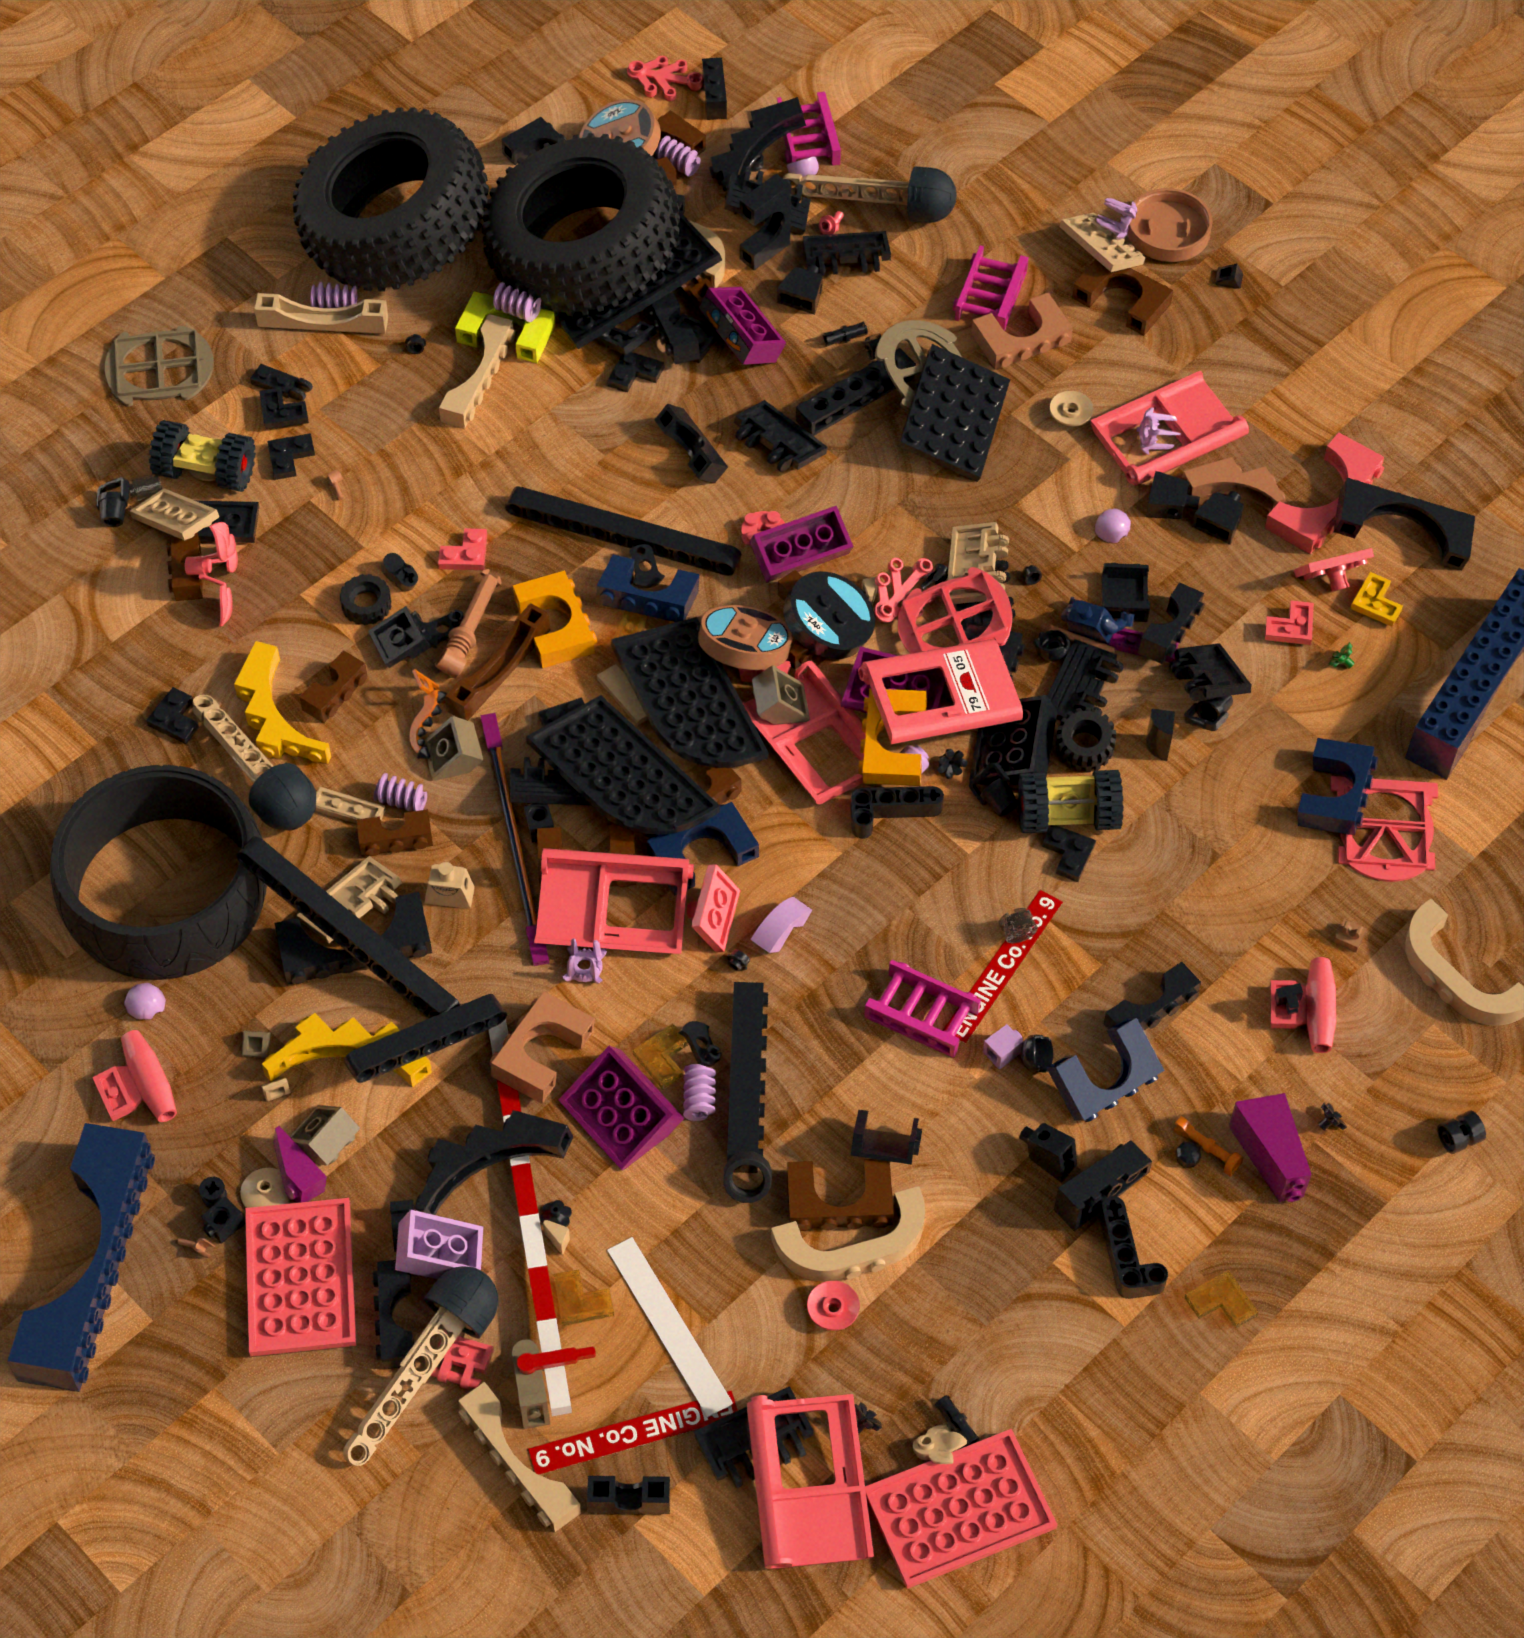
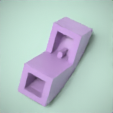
[750,897,812,953]

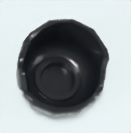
[1034,630,1070,662]
[1020,1034,1053,1073]

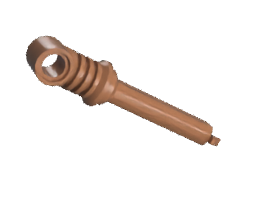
[435,569,501,679]

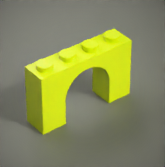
[455,291,555,363]

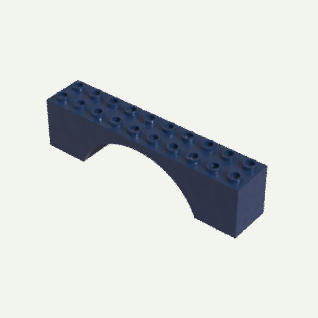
[1405,568,1524,780]
[7,1123,155,1392]

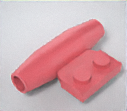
[1271,957,1336,1053]
[92,1030,177,1122]

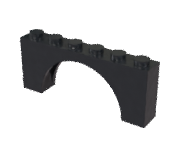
[1333,478,1475,571]
[274,892,432,985]

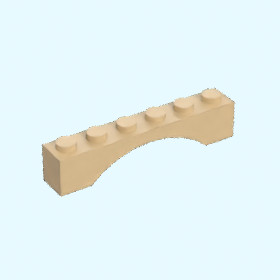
[254,293,388,334]
[439,314,516,429]
[458,1382,581,1532]

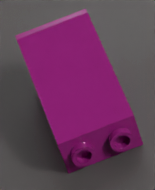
[1229,1093,1312,1202]

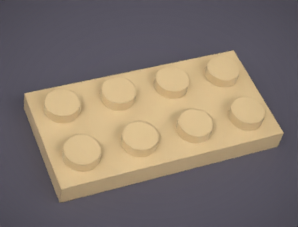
[129,488,219,540]

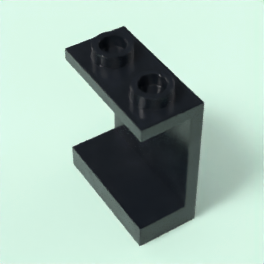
[851,1110,922,1165]

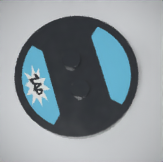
[784,571,875,659]

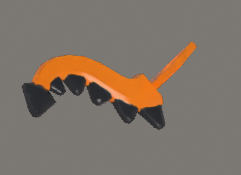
[410,669,447,759]

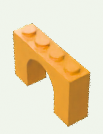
[513,570,597,669]
[858,689,927,786]

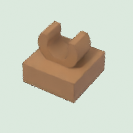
[1334,919,1367,952]

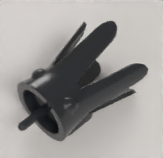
[921,564,949,589]

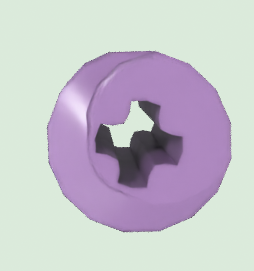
[655,136,701,177]
[310,282,357,308]
[493,282,541,322]
[374,773,427,812]
[683,1064,716,1121]

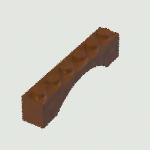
[445,603,550,721]

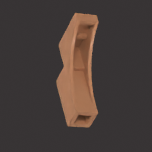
[1182,457,1286,512]

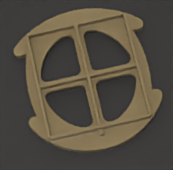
[875,320,962,410]
[105,326,214,407]

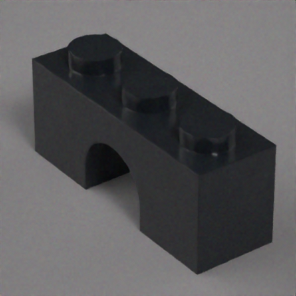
[702,57,727,120]
[587,1476,671,1514]

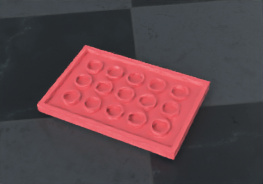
[245,1198,357,1357]
[865,1429,1057,1589]

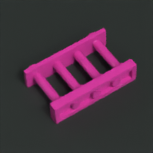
[777,91,841,166]
[952,245,1029,331]
[864,960,981,1058]

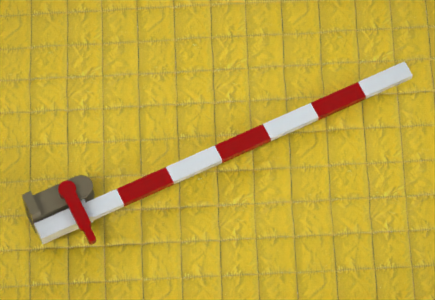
[489,1019,596,1429]

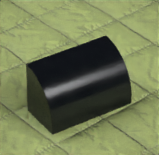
[1146,709,1175,761]

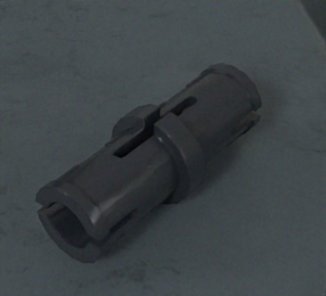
[823,321,868,346]
[935,1395,980,1447]

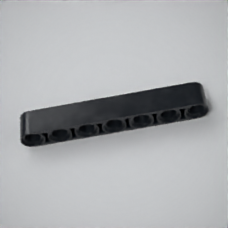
[344,994,507,1083]

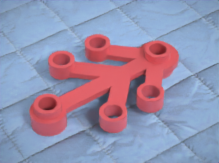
[627,56,703,101]
[874,558,936,623]

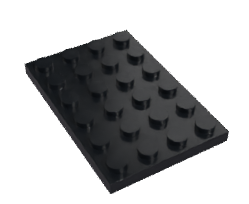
[898,344,1010,482]

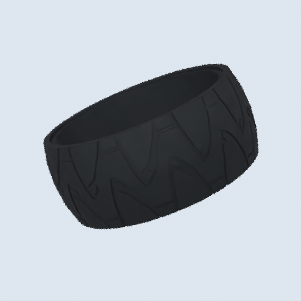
[50,765,267,980]

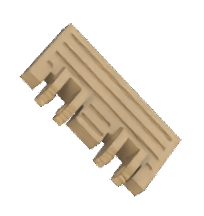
[1060,212,1145,272]
[947,522,1009,604]
[297,856,402,943]

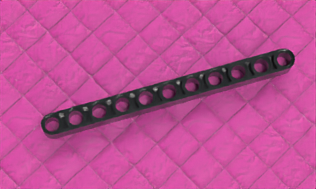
[505,486,742,576]
[236,836,461,1018]

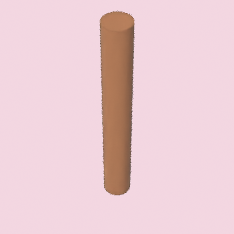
[1048,625,1116,653]

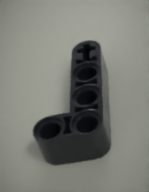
[850,786,944,839]
[1100,1196,1168,1299]

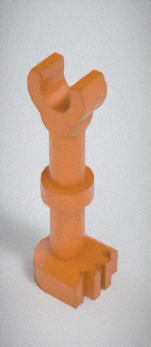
[1174,1116,1243,1177]

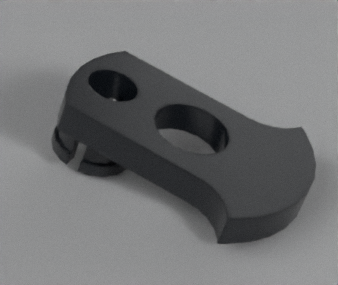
[629,544,665,588]
[420,610,464,649]
[678,1021,722,1067]

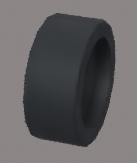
[723,1151,772,1203]

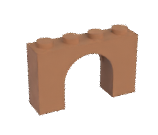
[971,292,1073,370]
[489,991,595,1104]

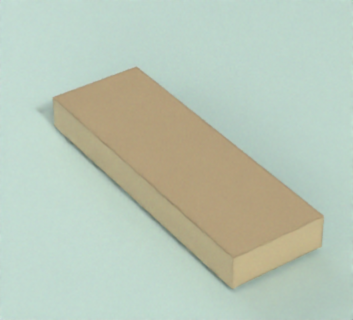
[597,664,648,726]
[315,787,386,824]

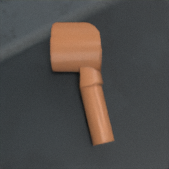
[328,469,343,500]
[178,1238,215,1258]

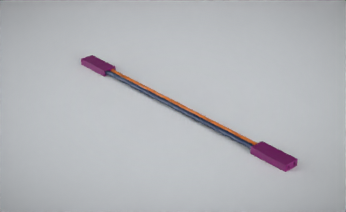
[480,713,549,966]

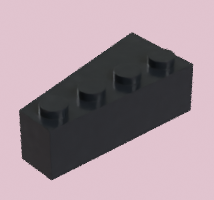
[1054,1140,1152,1232]

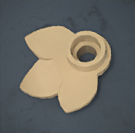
[913,1425,967,1464]

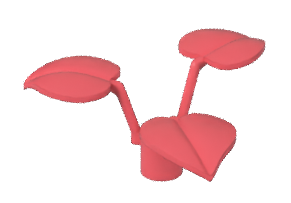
[185,522,238,627]

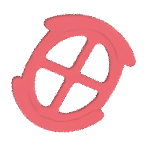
[898,567,1012,654]

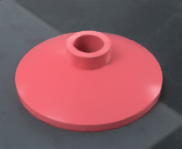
[807,1281,860,1331]

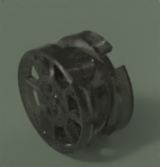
[999,908,1038,943]

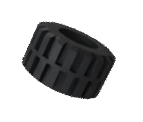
[1056,707,1116,773]

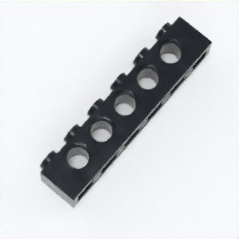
[796,348,916,436]

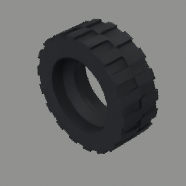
[340,574,392,625]

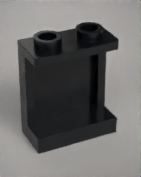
[1101,563,1150,622]

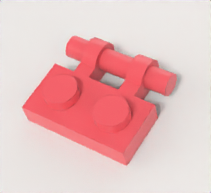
[431,1332,494,1390]

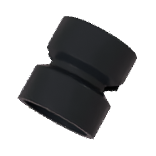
[1437,1110,1486,1154]

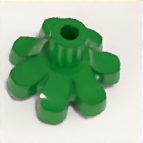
[1329,642,1355,669]

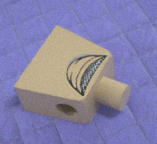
[425,862,475,909]

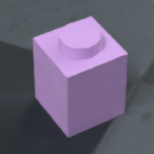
[983,1024,1024,1070]

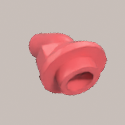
[819,211,844,235]

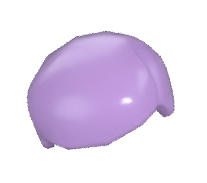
[787,156,819,177]
[1095,508,1131,543]
[125,983,166,1019]

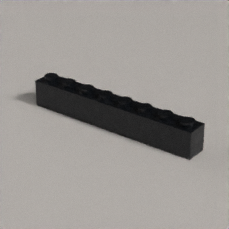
[727,982,768,1173]

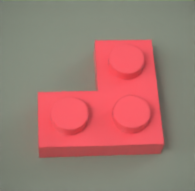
[438,528,487,570]
[1265,601,1314,645]

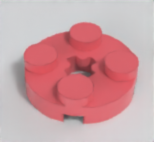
[741,511,785,546]

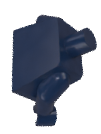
[1061,597,1135,645]

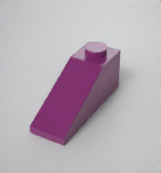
[273,1126,327,1203]

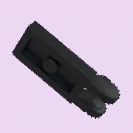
[250,364,313,401]

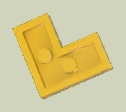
[1350,572,1403,627]

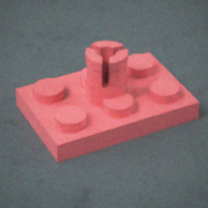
[1294,548,1374,592]
[686,864,741,953]

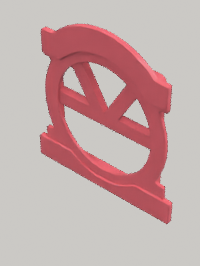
[1330,776,1438,882]

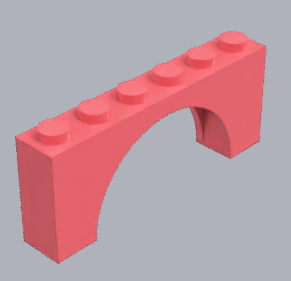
[1265,432,1384,555]

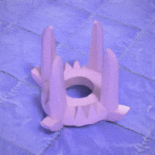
[1096,198,1137,240]
[1137,407,1181,455]
[562,938,607,984]

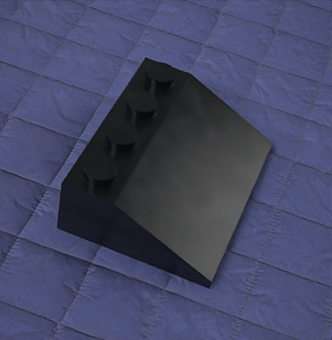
[969,695,1057,790]

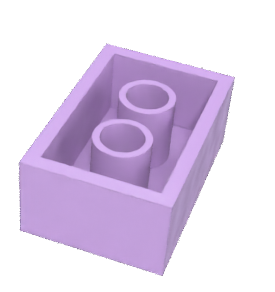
[395,1210,483,1279]

